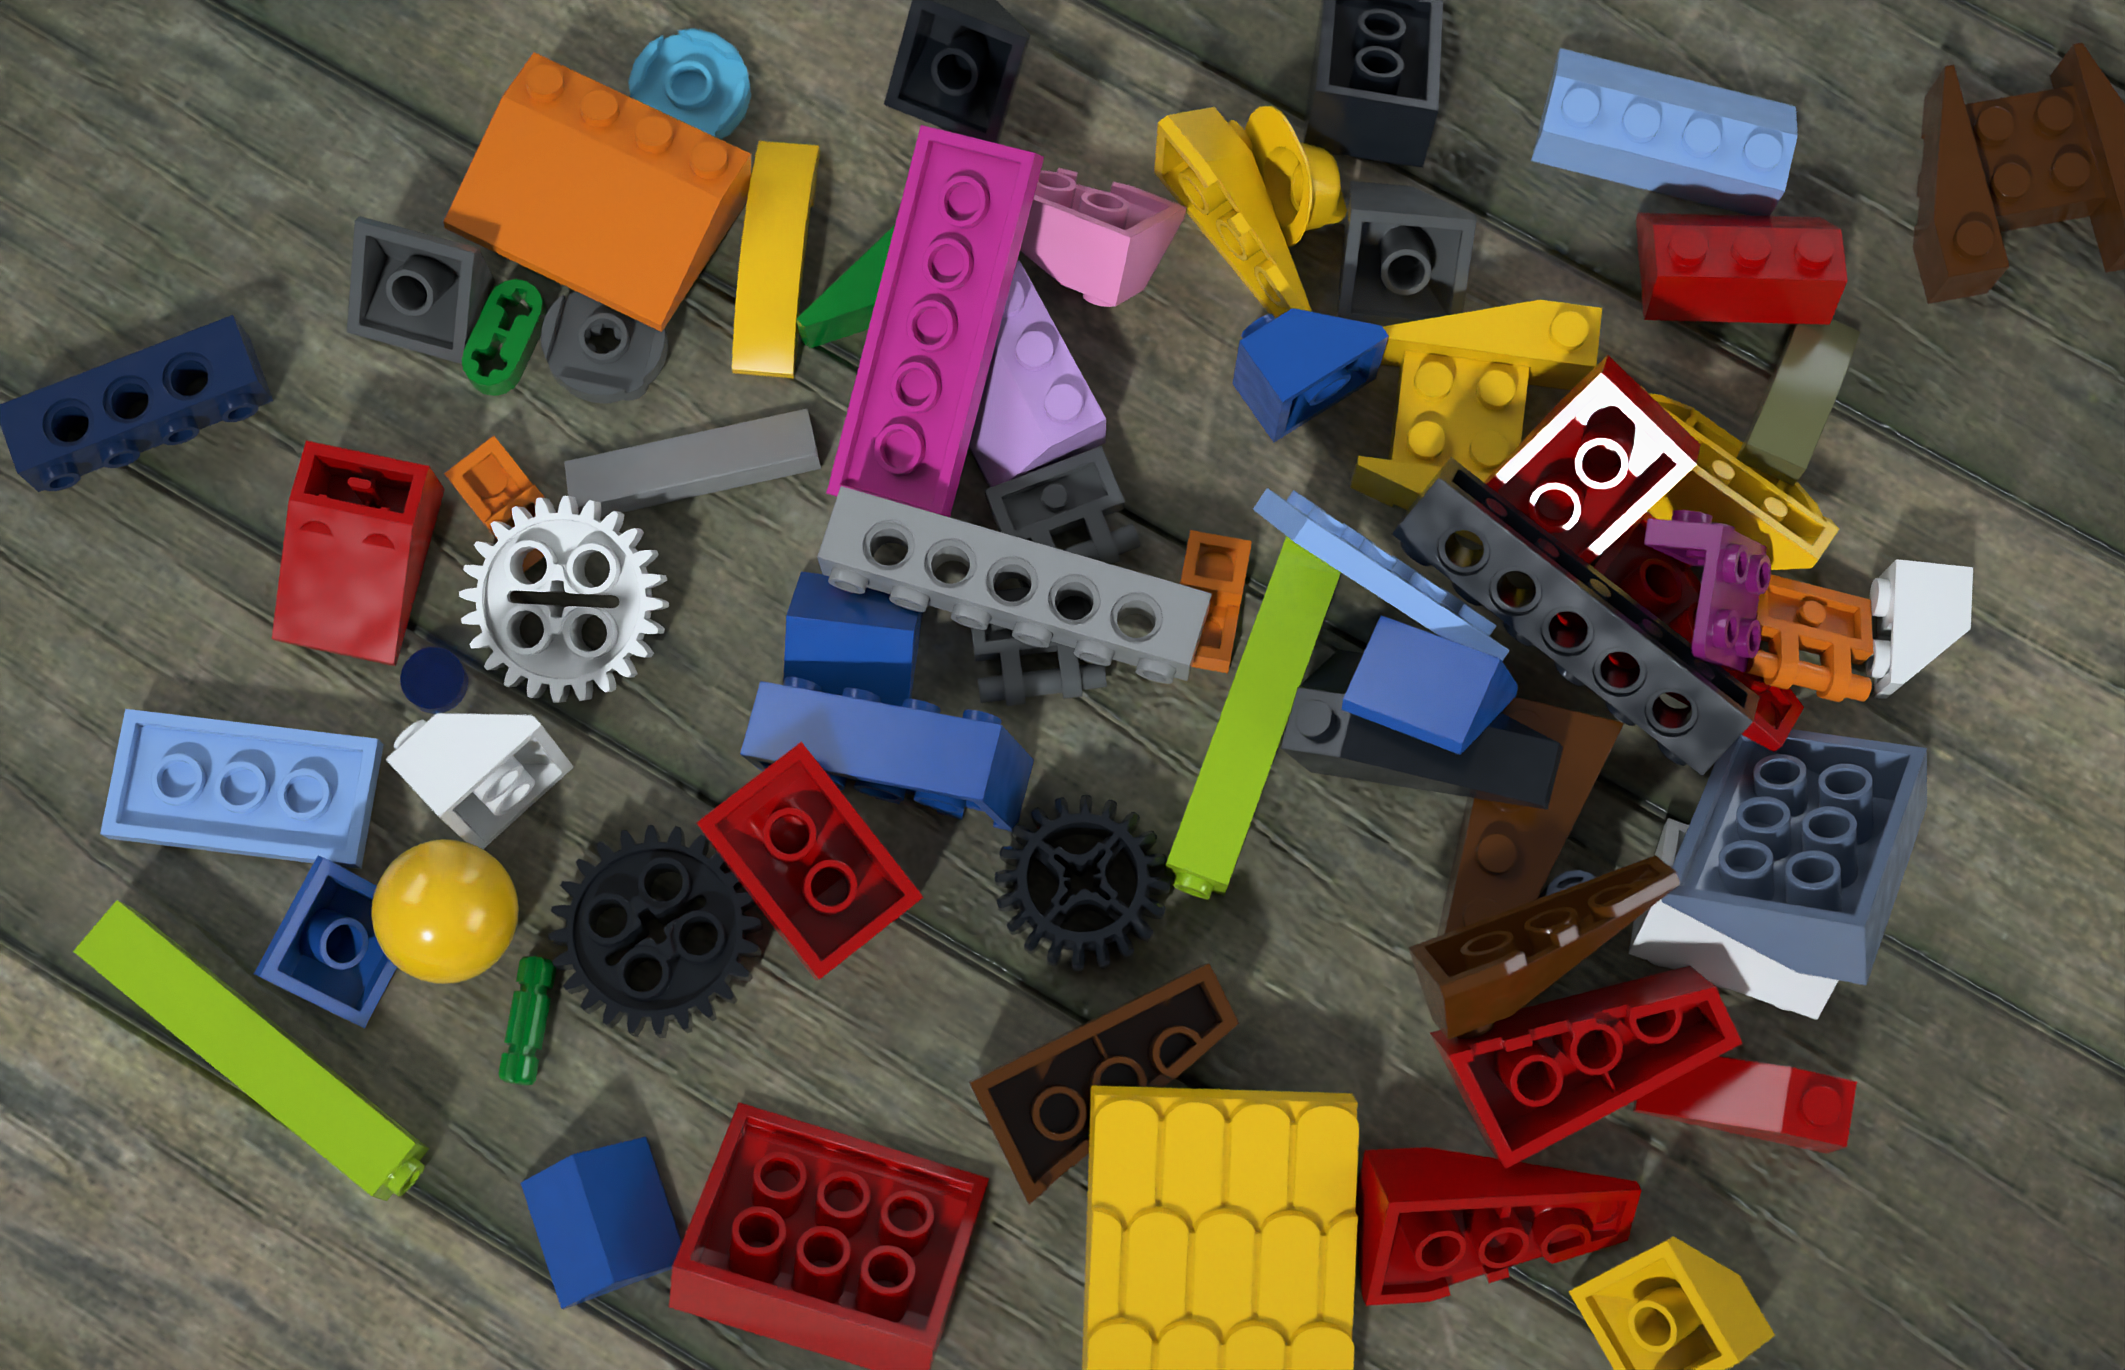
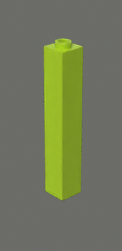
[1164,536,1341,899]
[73,900,429,1201]

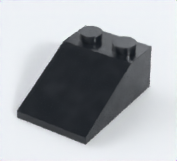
[1303,0,1443,168]

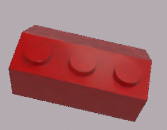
[1636,213,1848,325]

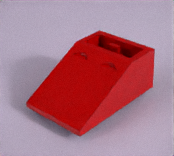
[272,440,445,666]

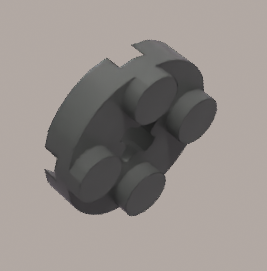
[541,291,668,403]

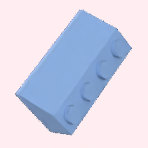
[1531,48,1798,216]

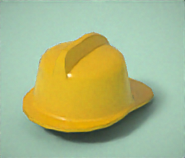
[1245,106,1347,247]

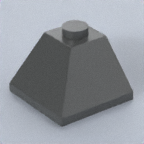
[1337,181,1477,327]

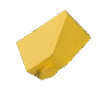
[1568,1236,1775,1370]

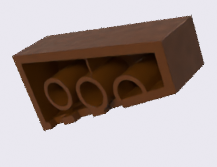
[1437,697,1624,937]
[968,963,1239,1205]

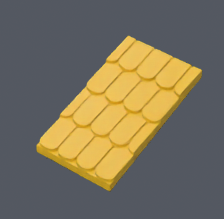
[1082,1085,1359,1370]

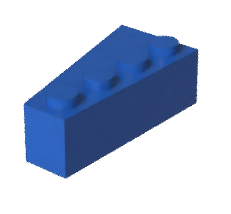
[740,677,1034,832]

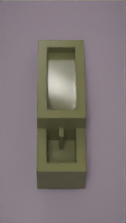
[1736,319,1861,486]

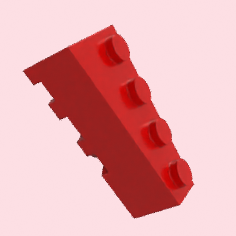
[1430,965,1743,1169]

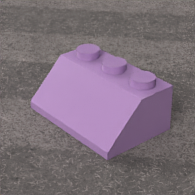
[968,260,1106,488]

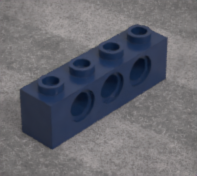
[0,315,274,492]

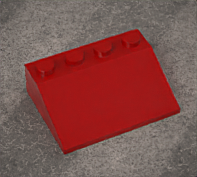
[669,1102,989,1370]

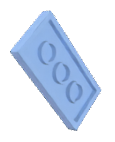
[1253,488,1510,661]
[100,709,384,869]

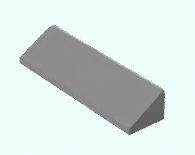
[564,408,821,517]

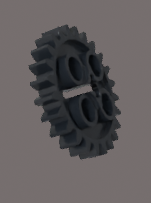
[549,825,764,1038]

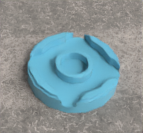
[628,28,751,139]

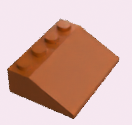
[443,52,751,332]

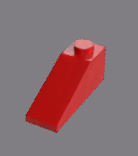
[1633,1057,1857,1154]

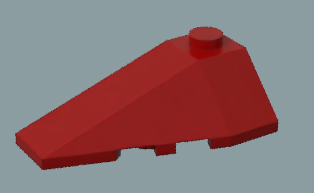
[1355,1147,1642,1306]

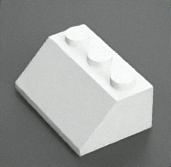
[386,713,574,849]
[1629,818,1839,1020]

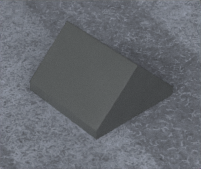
[347,216,495,364]

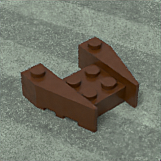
[1913,43,2125,304]

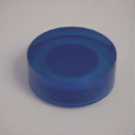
[400,647,468,714]

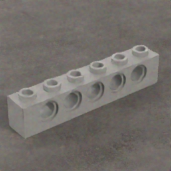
[817,486,1212,684]

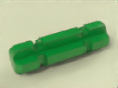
[498,956,557,1086]

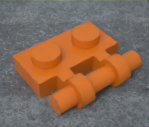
[1745,574,1874,702]

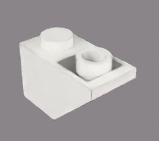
[1866,559,1973,699]

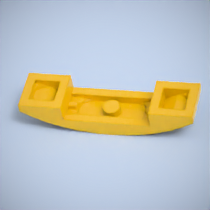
[732,141,820,378]

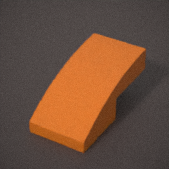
[444,436,557,573]
[1180,530,1252,674]

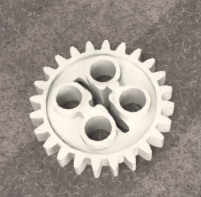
[459,496,669,703]

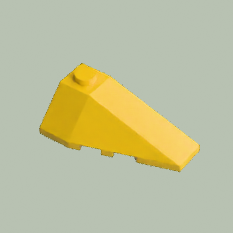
[1154,107,1312,319]

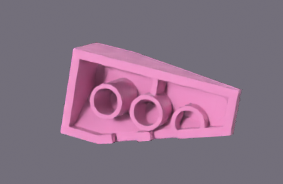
[1020,168,1187,307]

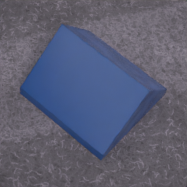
[783,572,923,707]
[1342,615,1518,755]
[254,855,397,1028]
[521,1136,682,1309]

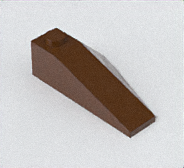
[1408,855,1680,1039]

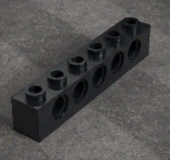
[1392,457,1759,776]

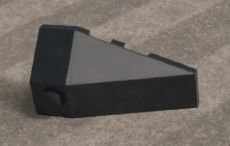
[1281,650,1564,810]

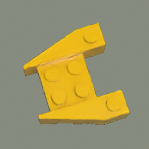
[1350,300,1603,548]

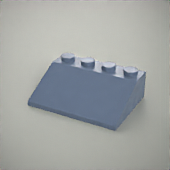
[1662,729,1927,985]

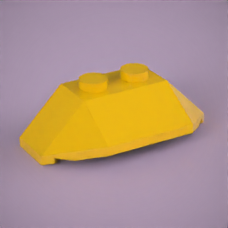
[1641,386,1840,570]

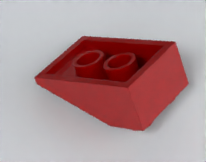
[1484,355,1701,564]
[696,741,924,981]

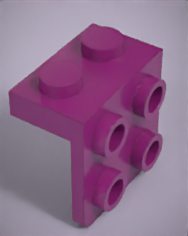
[1644,510,1771,672]

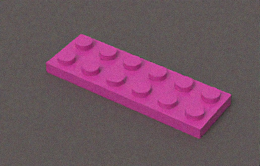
[826,125,1044,517]

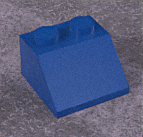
[1232,308,1389,443]

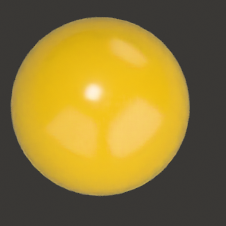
[371,839,519,984]

